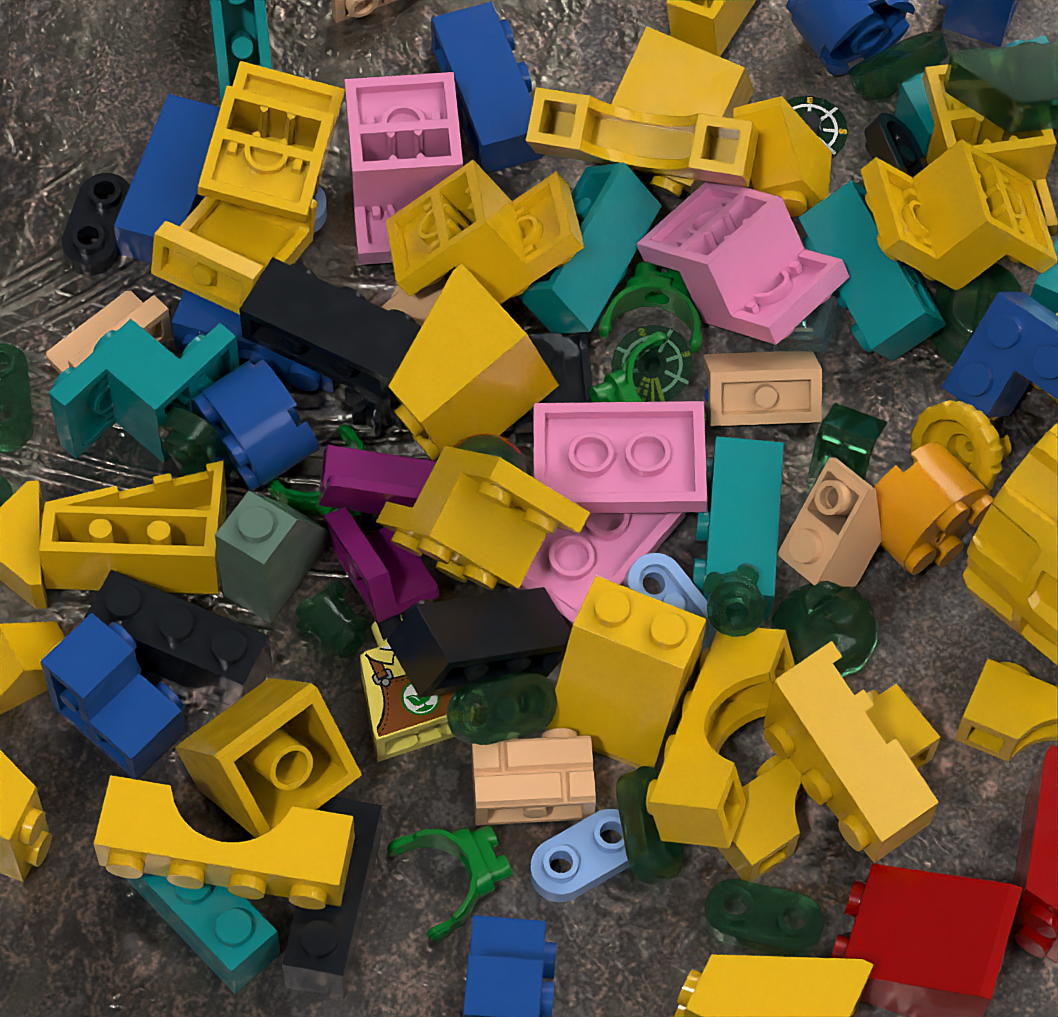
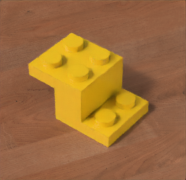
[922,53,1058,236]
[197,61,345,223]
[860,139,1058,292]
[386,160,585,304]
[376,446,590,591]

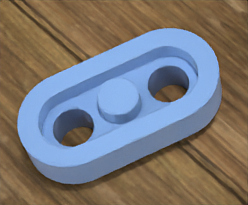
[623,553,720,657]
[530,809,641,902]

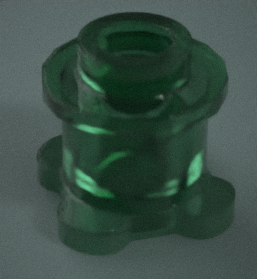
[703,563,768,637]
[295,580,369,658]

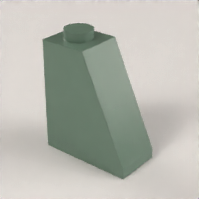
[215,491,331,624]

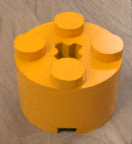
[874,442,994,575]

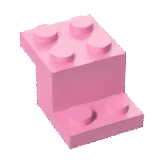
[345,72,463,265]
[636,181,850,345]

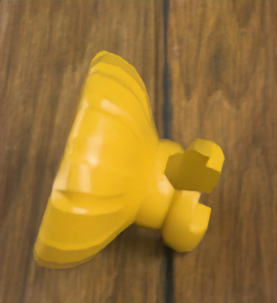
[910,400,1012,492]

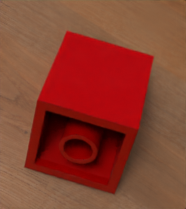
[1010,744,1058,963]
[830,863,1023,1017]

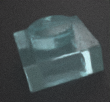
[772,296,841,351]

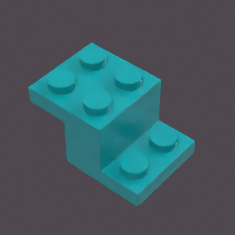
[48,319,240,463]

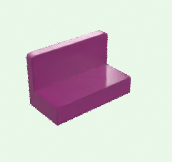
[318,445,437,515]
[324,507,440,623]

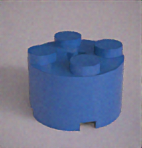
[786,0,915,75]
[192,355,320,491]

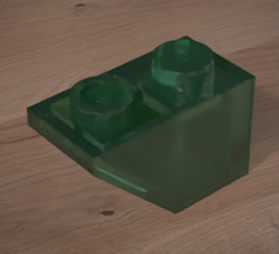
[944,42,1058,133]
[806,402,888,486]

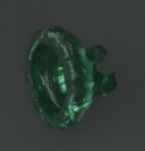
[770,581,879,678]

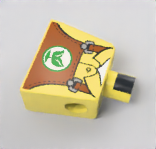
[360,614,483,762]

